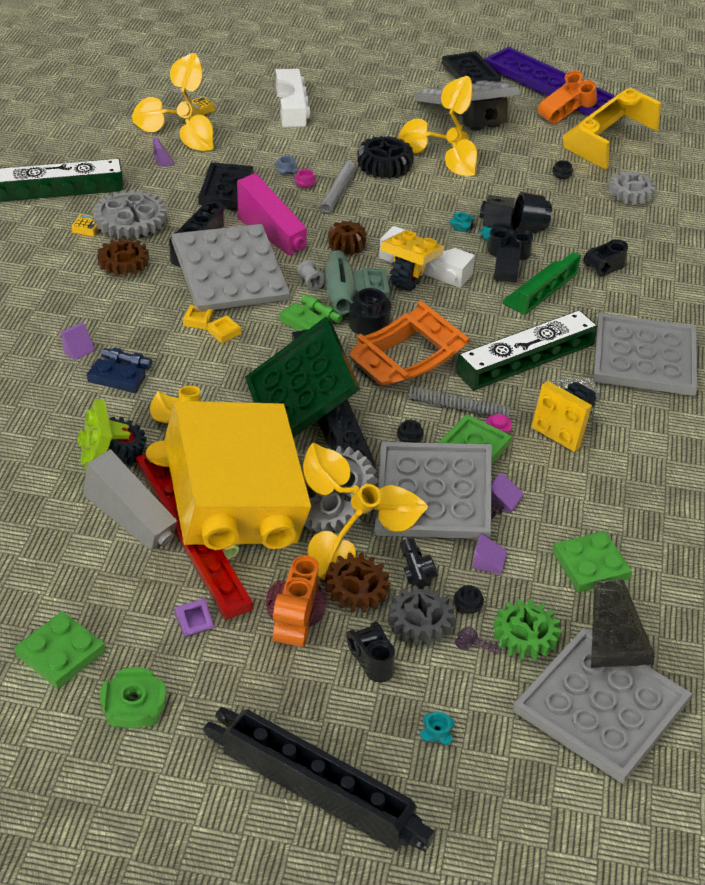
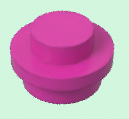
[294,169,316,188]
[486,414,512,434]

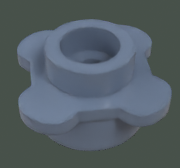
[275,156,298,175]

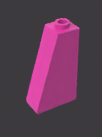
[237,173,307,255]

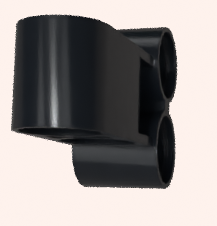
[488,227,533,283]

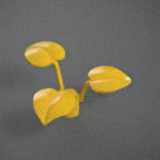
[132,53,214,151]
[398,76,478,176]
[146,386,201,467]
[303,443,428,580]

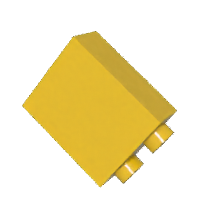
[164,401,311,550]

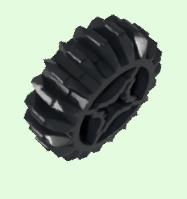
[357,135,414,179]

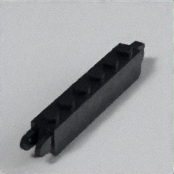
[203,707,434,852]

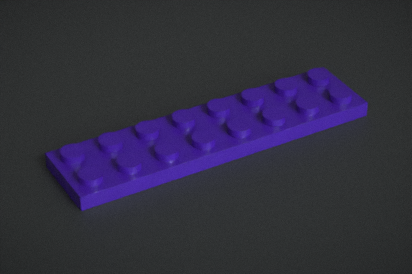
[484,47,615,115]

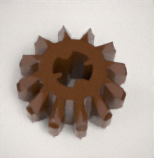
[328,220,367,256]

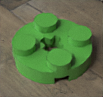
[100,667,166,728]

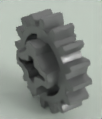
[388,586,455,646]

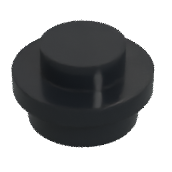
[552,160,574,179]
[397,420,424,443]
[453,585,484,614]

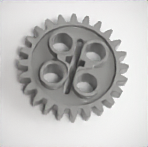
[93,189,167,239]
[301,446,379,534]

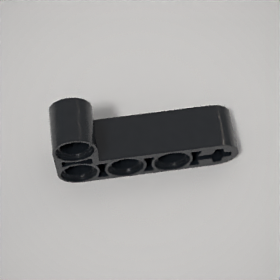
[169,200,224,267]

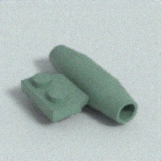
[325,250,390,314]

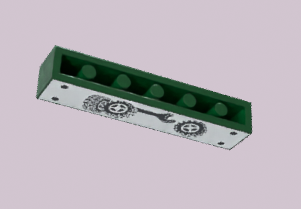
[0,158,124,202]
[456,310,598,391]

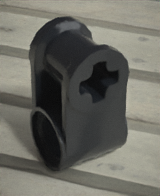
[583,239,628,277]
[346,621,395,683]

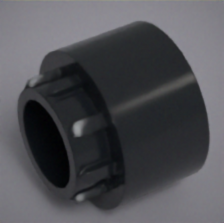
[512,192,552,233]
[348,288,391,336]

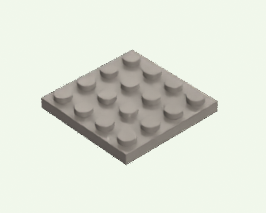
[415,80,519,104]
[171,224,290,312]
[593,313,697,396]
[375,442,492,539]
[512,627,692,784]

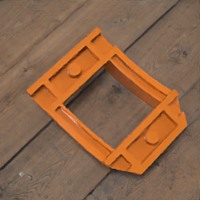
[349,300,470,387]

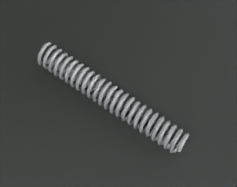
[320,160,357,214]
[409,385,510,418]

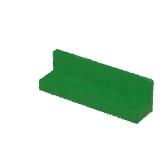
[503,252,581,315]

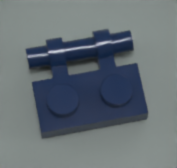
[87,348,152,393]

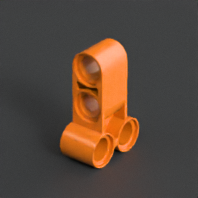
[537,70,597,124]
[273,555,319,647]

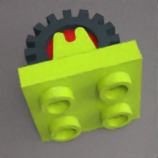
[77,399,147,473]

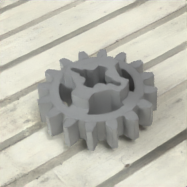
[608,170,656,205]

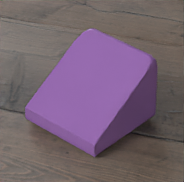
[153,137,174,167]
[61,322,94,360]
[491,472,524,513]
[473,534,507,574]
[174,598,214,637]

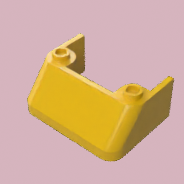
[563,88,661,170]

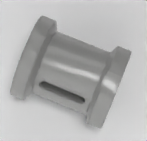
[297,260,326,290]

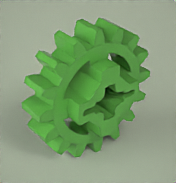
[493,599,561,660]

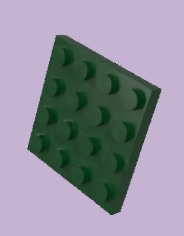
[245,317,360,438]

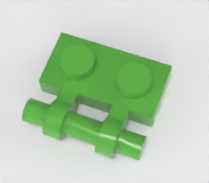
[279,294,343,331]

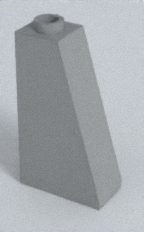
[83,449,177,551]

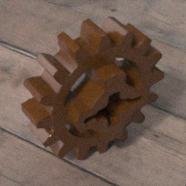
[97,238,149,277]
[324,552,390,613]

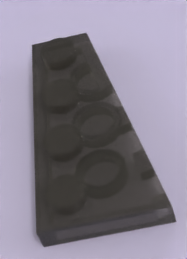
[591,580,655,668]

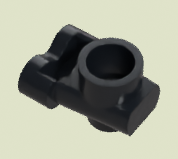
[400,538,439,590]

